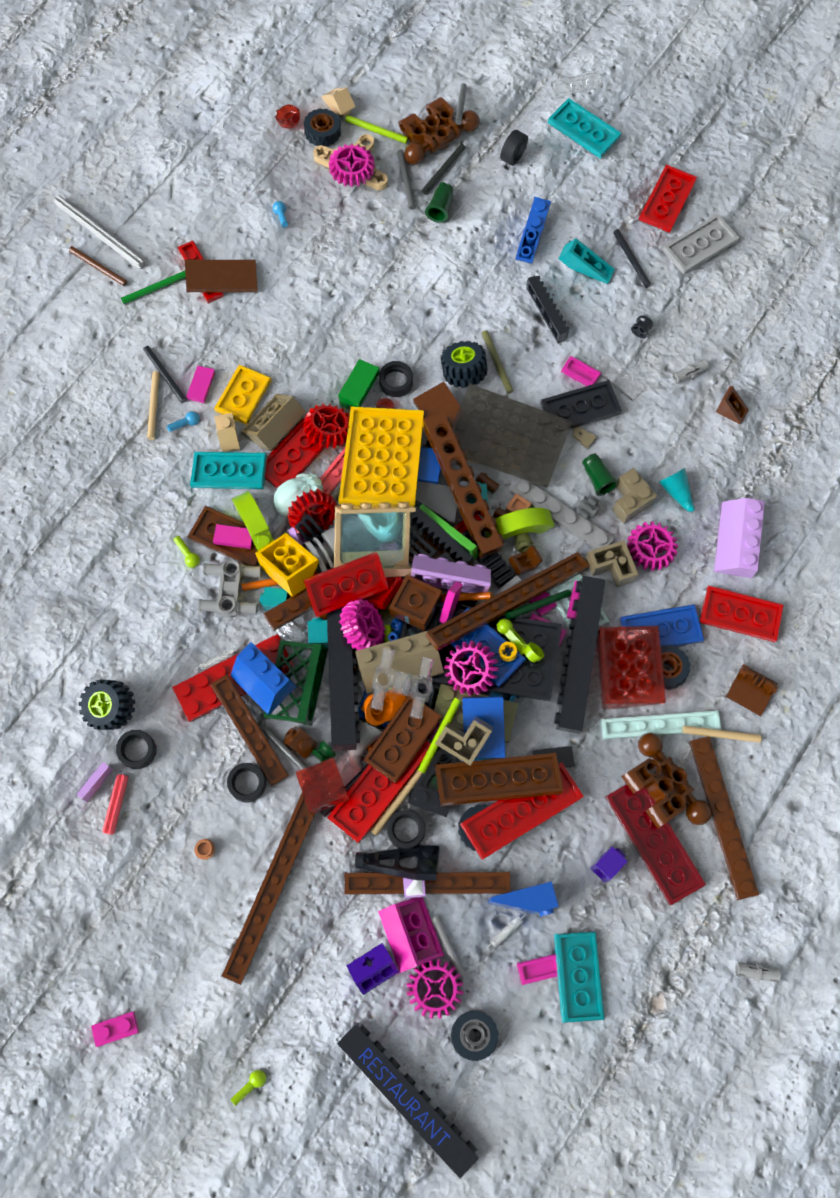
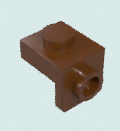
[508,546,543,576]
[283,726,318,759]

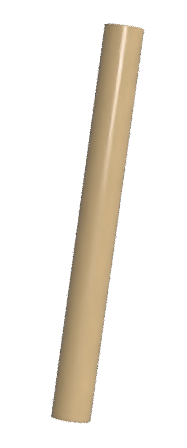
[147,371,160,440]
[682,725,762,743]
[370,769,422,836]

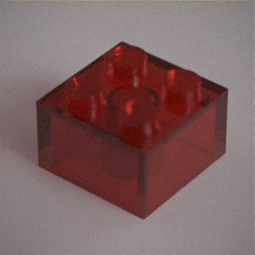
[295,758,350,815]

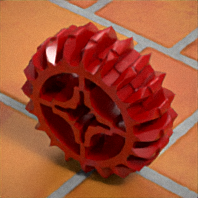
[303,403,350,449]
[287,488,337,537]

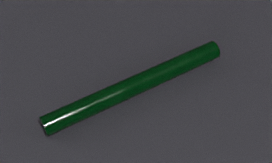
[506,589,572,620]

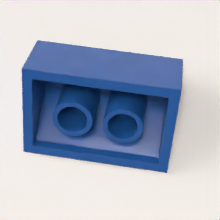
[230,642,297,715]

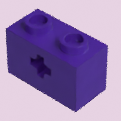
[589,847,628,883]
[346,943,399,995]

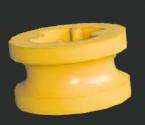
[499,642,517,662]

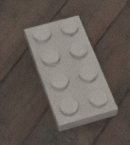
[663,214,739,275]

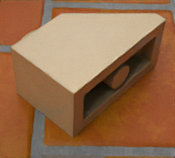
[321,87,355,116]

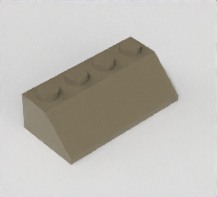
[355,631,444,695]

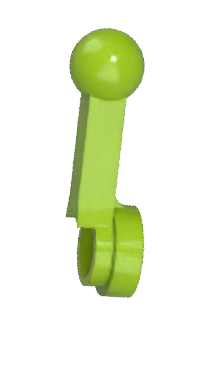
[497,619,544,662]

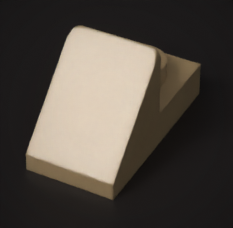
[214,413,240,452]

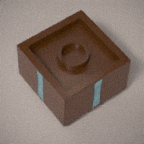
[389,575,442,631]

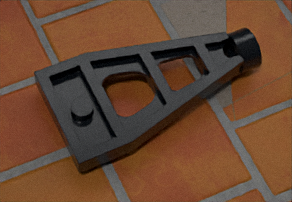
[409,747,458,818]
[355,845,440,881]

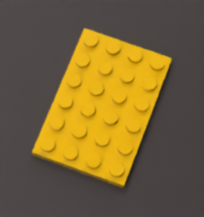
[339,407,424,507]

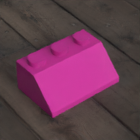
[378,897,444,973]

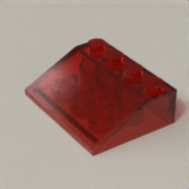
[597,626,666,709]

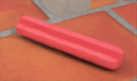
[103,774,128,835]

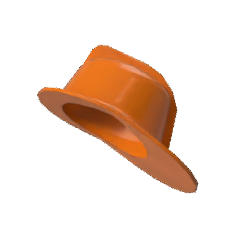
[361,689,406,726]

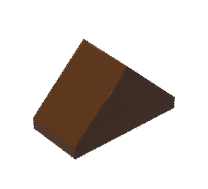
[716,386,749,424]

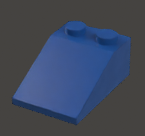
[488,881,559,917]

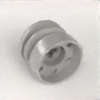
[304,527,349,573]

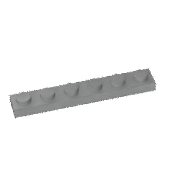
[510,477,614,549]

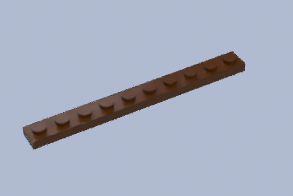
[426,552,590,651]
[221,781,326,985]

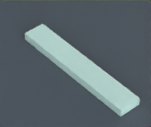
[600,711,721,740]

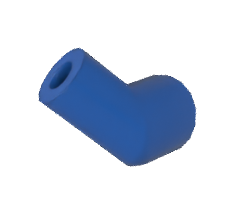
[388,618,403,641]

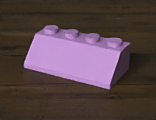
[714,498,765,578]
[410,554,491,593]

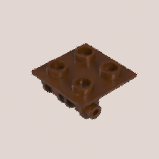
[726,664,778,717]

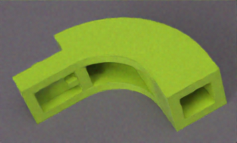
[231,491,274,551]
[486,508,555,540]

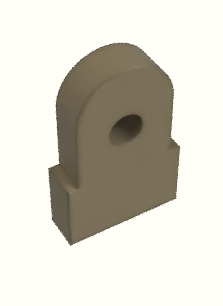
[572,427,596,449]

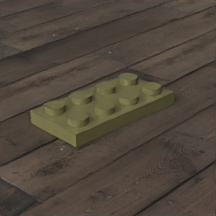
[434,684,518,743]

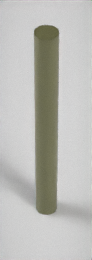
[481,330,514,394]

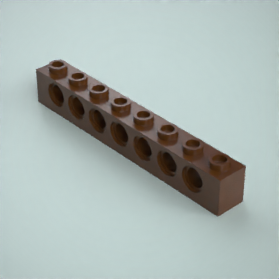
[422,411,504,559]

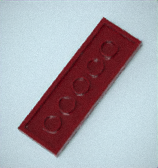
[605,784,706,906]

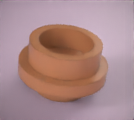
[194,839,215,860]

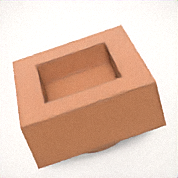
[505,493,532,513]

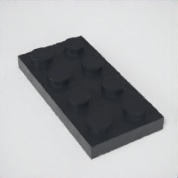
[541,380,622,434]

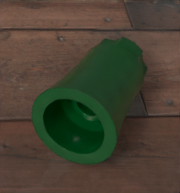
[425,182,454,223]
[582,453,619,496]

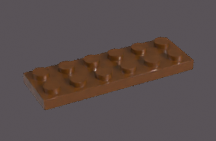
[435,753,563,806]

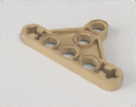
[313,134,388,190]

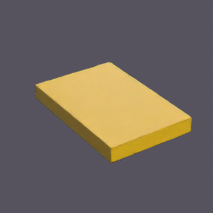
[214,365,272,425]

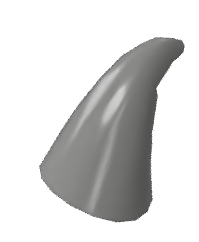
[348,718,384,770]

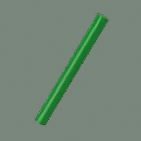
[121,270,186,304]

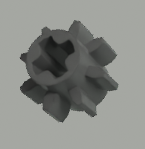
[577,495,601,519]

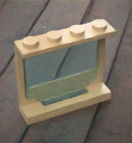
[334,502,416,577]

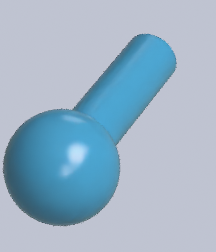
[272,201,288,228]
[167,411,200,432]

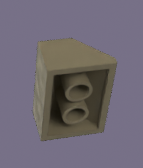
[240,394,306,451]

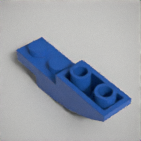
[515,197,551,264]

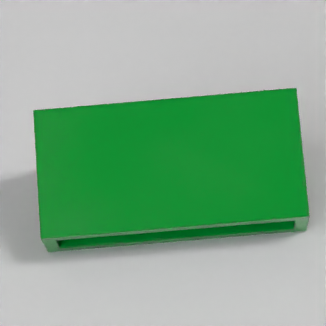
[338,359,380,410]

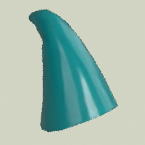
[659,468,695,513]

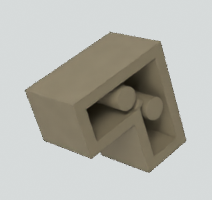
[612,468,657,524]
[586,540,639,587]
[435,716,493,766]

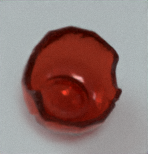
[274,104,301,129]

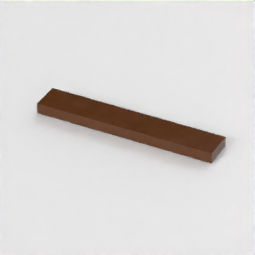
[210,674,289,786]

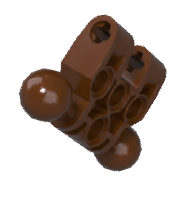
[398,97,480,165]
[622,732,712,829]

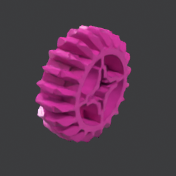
[329,143,375,188]
[627,521,678,572]
[339,599,386,650]
[444,641,499,696]
[407,959,464,1019]

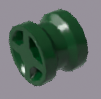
[312,741,337,766]

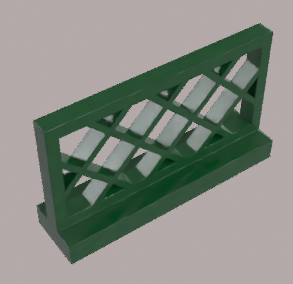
[264,640,328,726]

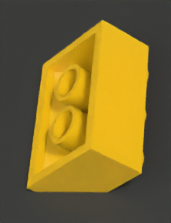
[255,533,319,597]

